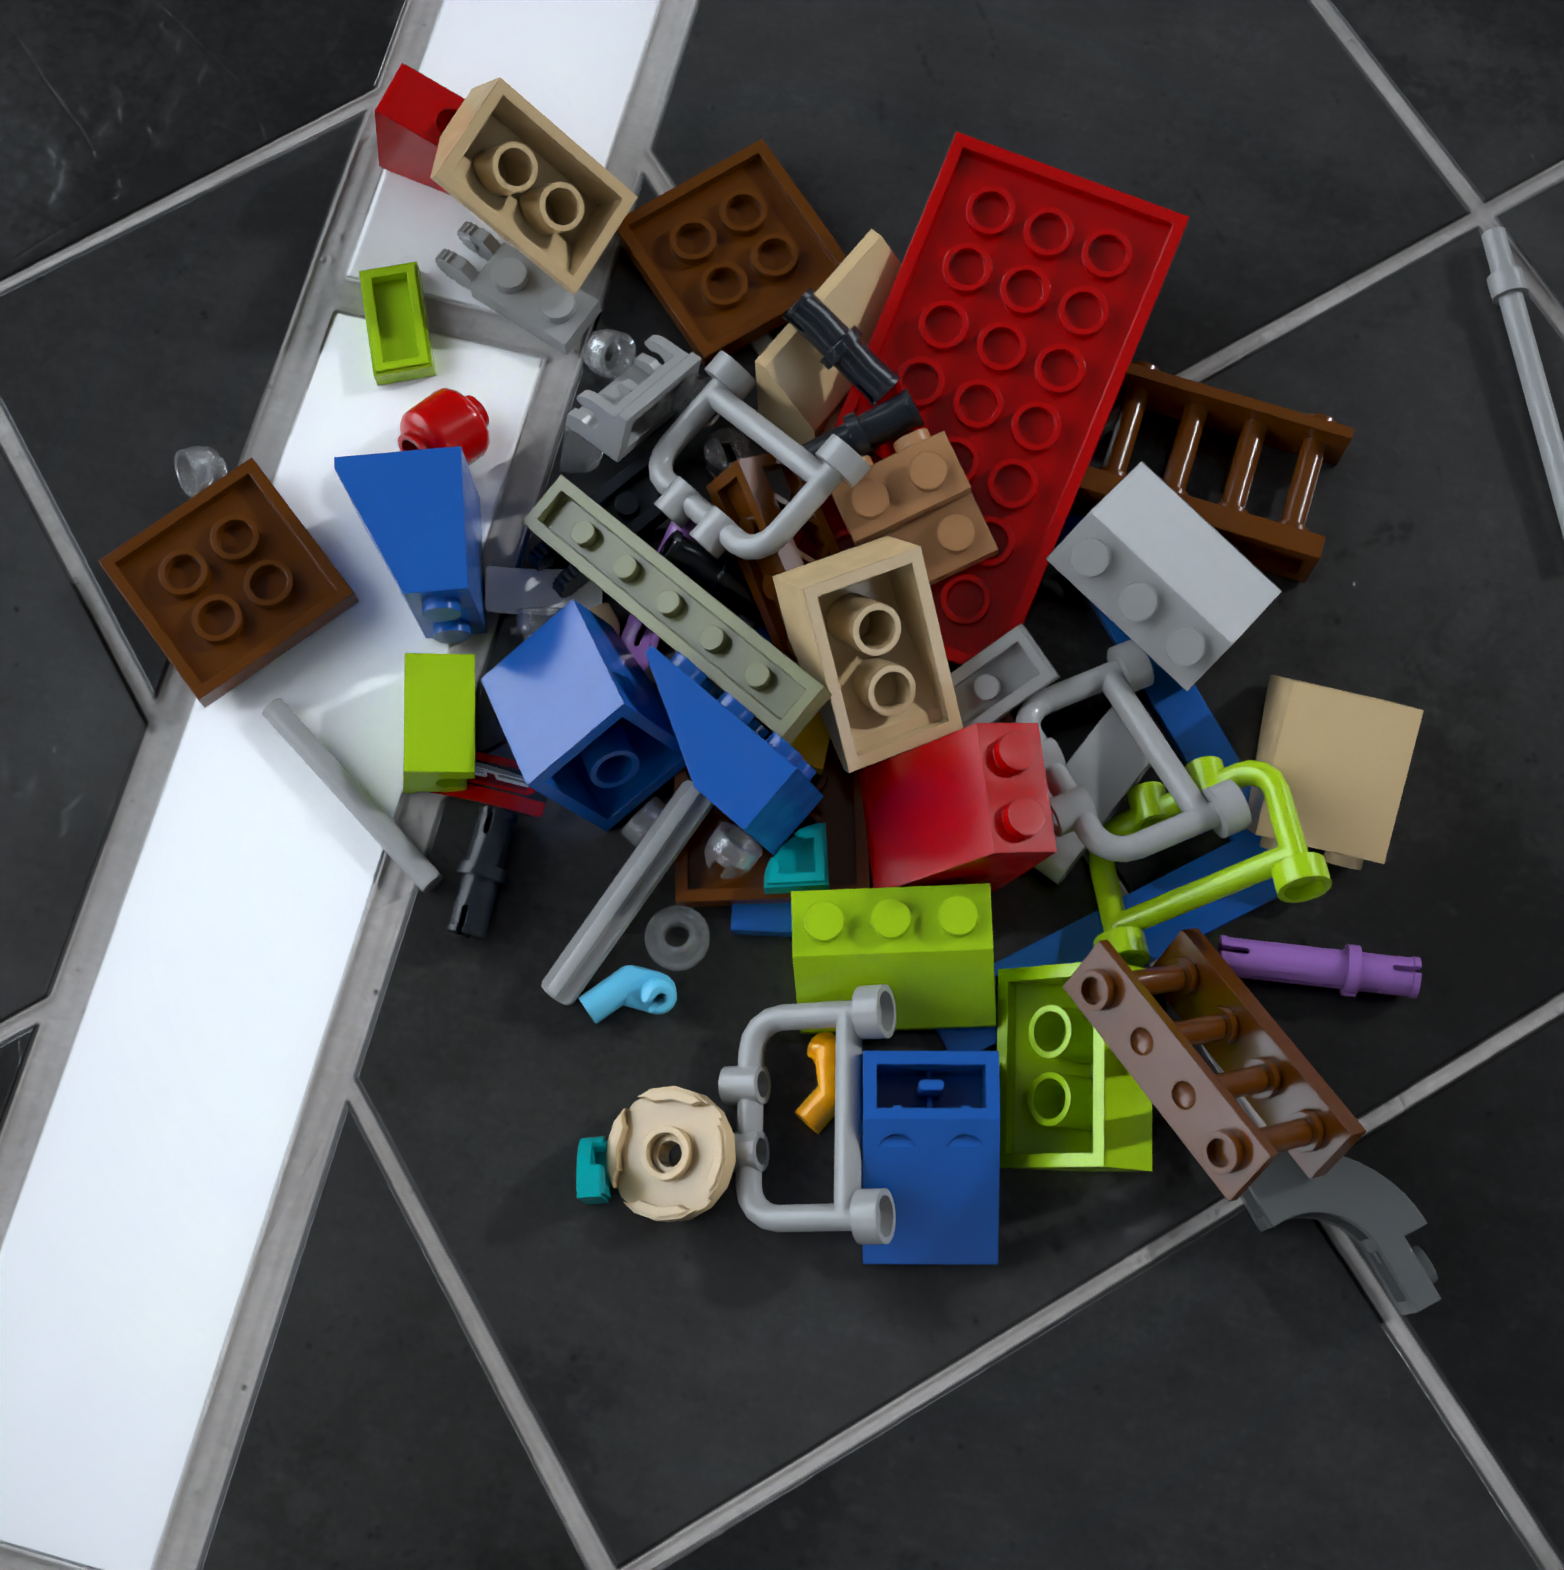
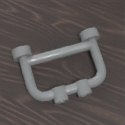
[648,350,871,560]
[1015,639,1252,862]
[718,984,896,1245]

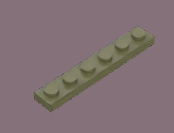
[522,474,832,745]

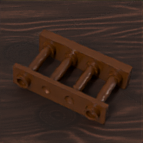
[1070,361,1355,583]
[1063,928,1366,1202]

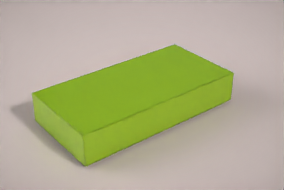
[359,261,436,386]

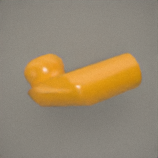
[794,1032,836,1134]

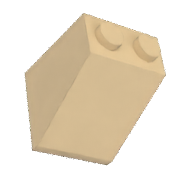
[1248,674,1424,870]

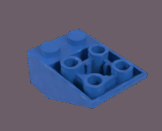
[645,645,824,855]
[862,1051,1000,1265]

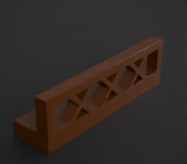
[706,453,840,666]

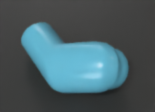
[578,965,677,1024]

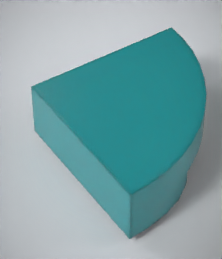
[764,823,829,894]
[576,1136,612,1205]

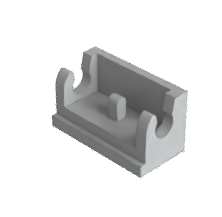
[566,335,702,462]

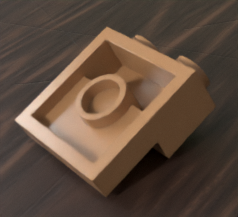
[831,428,998,586]

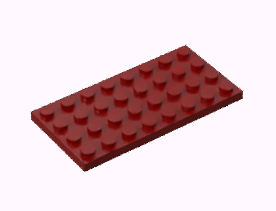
[793,131,1189,667]

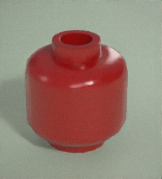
[397,388,490,466]

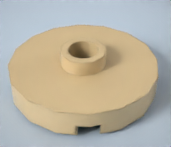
[606,1086,736,1222]

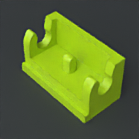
[403,653,475,794]

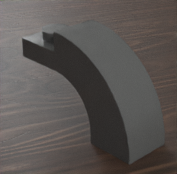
[1240,1151,1442,1316]

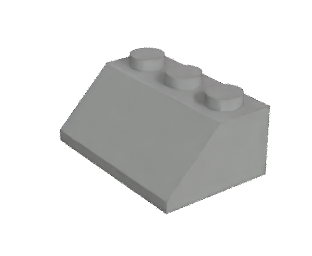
[1046,462,1282,691]

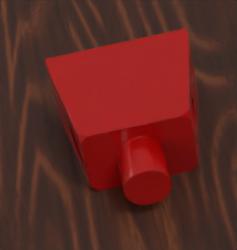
[375,63,465,196]

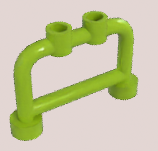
[1089,756,1332,968]

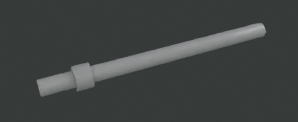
[1481,227,1564,539]

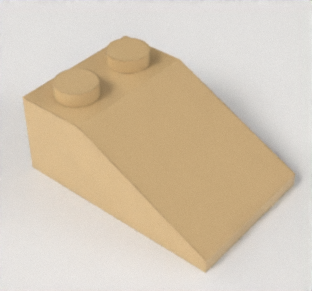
[772,536,963,773]

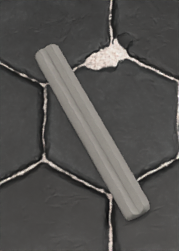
[541,780,714,1006]

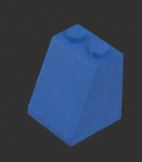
[334,446,487,643]
[481,599,686,832]

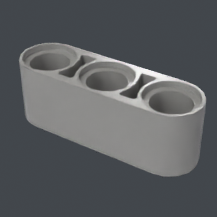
[1034,706,1151,885]

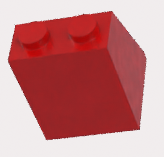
[859,723,1057,893]

